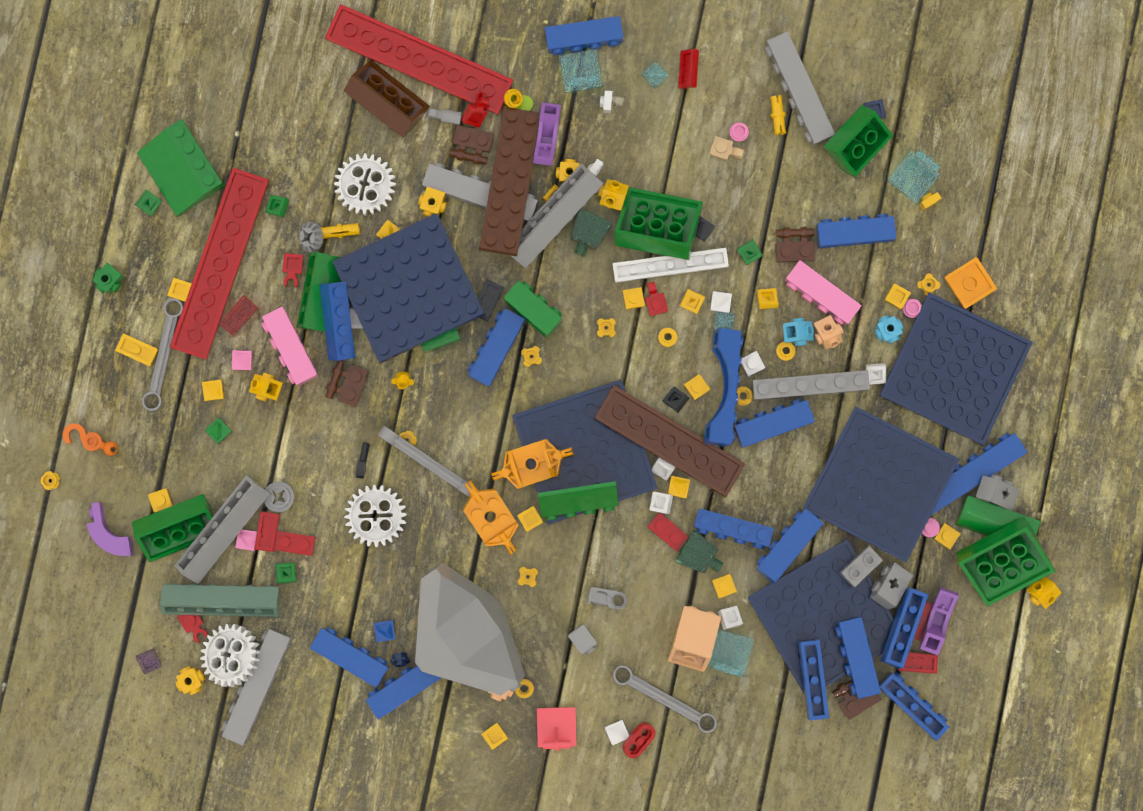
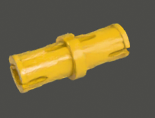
[770,95,786,135]
[321,223,360,239]

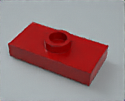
[678,49,699,89]
[254,511,280,552]
[897,652,938,674]

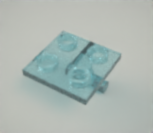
[559,49,603,93]
[887,150,941,204]
[707,629,754,677]

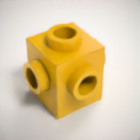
[556,159,580,185]
[598,179,629,211]
[418,187,447,217]
[249,372,283,402]
[1026,577,1062,609]
[175,666,205,695]

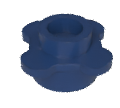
[390,652,411,667]

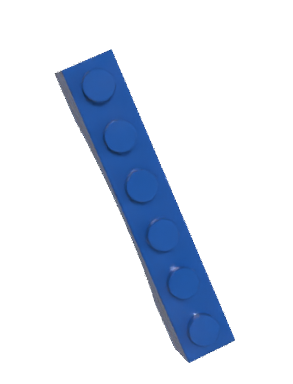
[704,328,743,447]

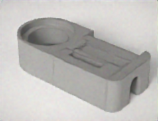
[588,587,627,609]

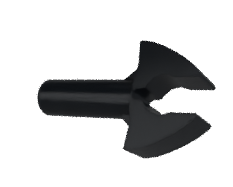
[356,442,370,479]

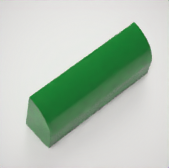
[296,252,341,333]
[955,496,1041,536]

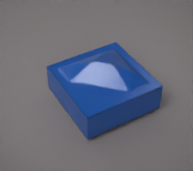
[374,620,396,642]

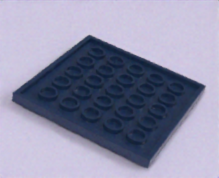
[332,214,485,364]
[879,293,1033,446]
[512,379,658,525]
[803,406,960,562]
[747,539,894,694]

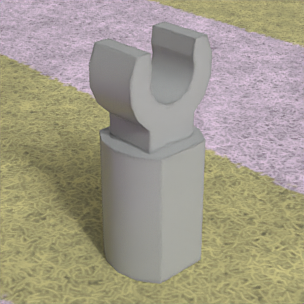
[428,108,462,126]

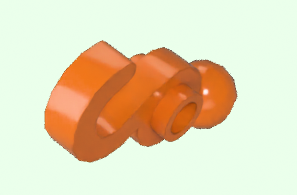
[63,423,118,456]

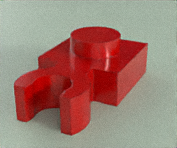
[282,253,304,288]
[177,615,209,643]

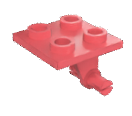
[537,707,576,751]

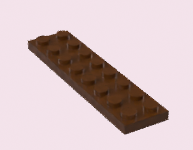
[479,107,540,257]
[594,385,745,497]

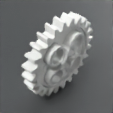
[334,153,396,216]
[344,485,407,547]
[200,624,260,687]

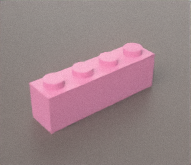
[784,260,862,326]
[261,307,319,386]

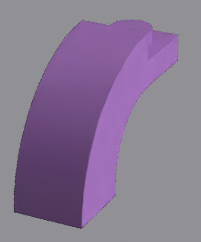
[533,102,561,166]
[87,502,134,556]
[920,587,959,655]

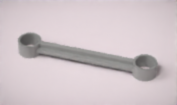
[142,298,184,411]
[377,426,479,497]
[613,665,717,733]

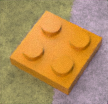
[944,257,997,309]

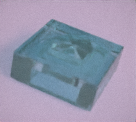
[642,61,669,89]

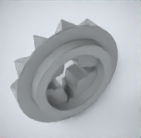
[297,222,323,253]
[264,482,294,512]

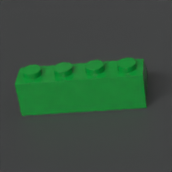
[132,494,214,562]

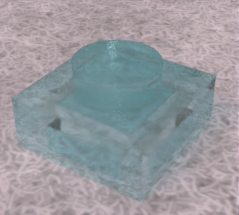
[713,311,735,331]

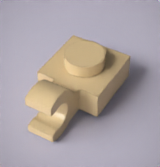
[709,136,744,161]

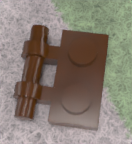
[450,125,494,165]
[776,227,815,263]
[325,361,369,407]
[832,680,882,720]

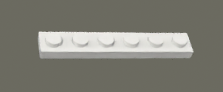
[612,248,729,283]

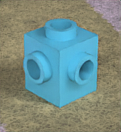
[874,315,903,344]
[783,318,814,346]

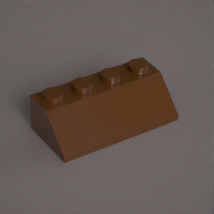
[343,60,430,137]

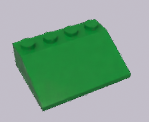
[137,119,225,217]
[614,187,703,260]
[538,481,619,521]
[956,516,1056,607]

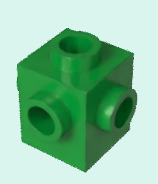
[92,263,125,295]

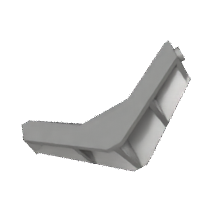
[415,563,525,695]

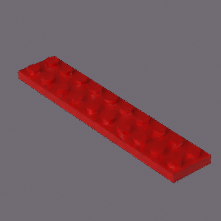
[325,4,514,115]
[170,168,269,360]

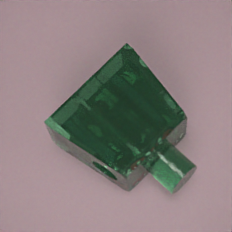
[571,209,613,257]
[675,530,723,573]

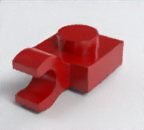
[461,91,489,128]
[645,281,669,317]

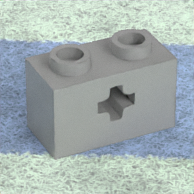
[976,474,1019,511]
[839,546,883,587]
[870,562,913,610]
[568,623,597,655]

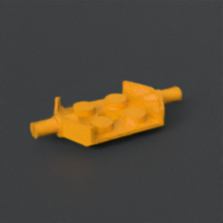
[491,439,574,489]
[463,480,518,554]

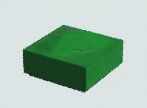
[135,189,162,216]
[265,195,289,218]
[737,239,763,265]
[205,417,232,445]
[275,562,296,584]

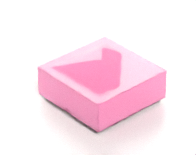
[232,350,253,371]
[235,529,257,551]

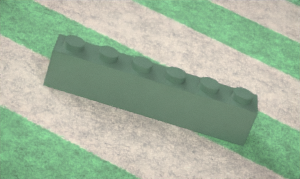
[160,583,280,617]

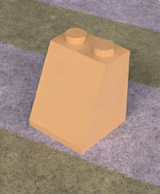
[667,606,721,672]

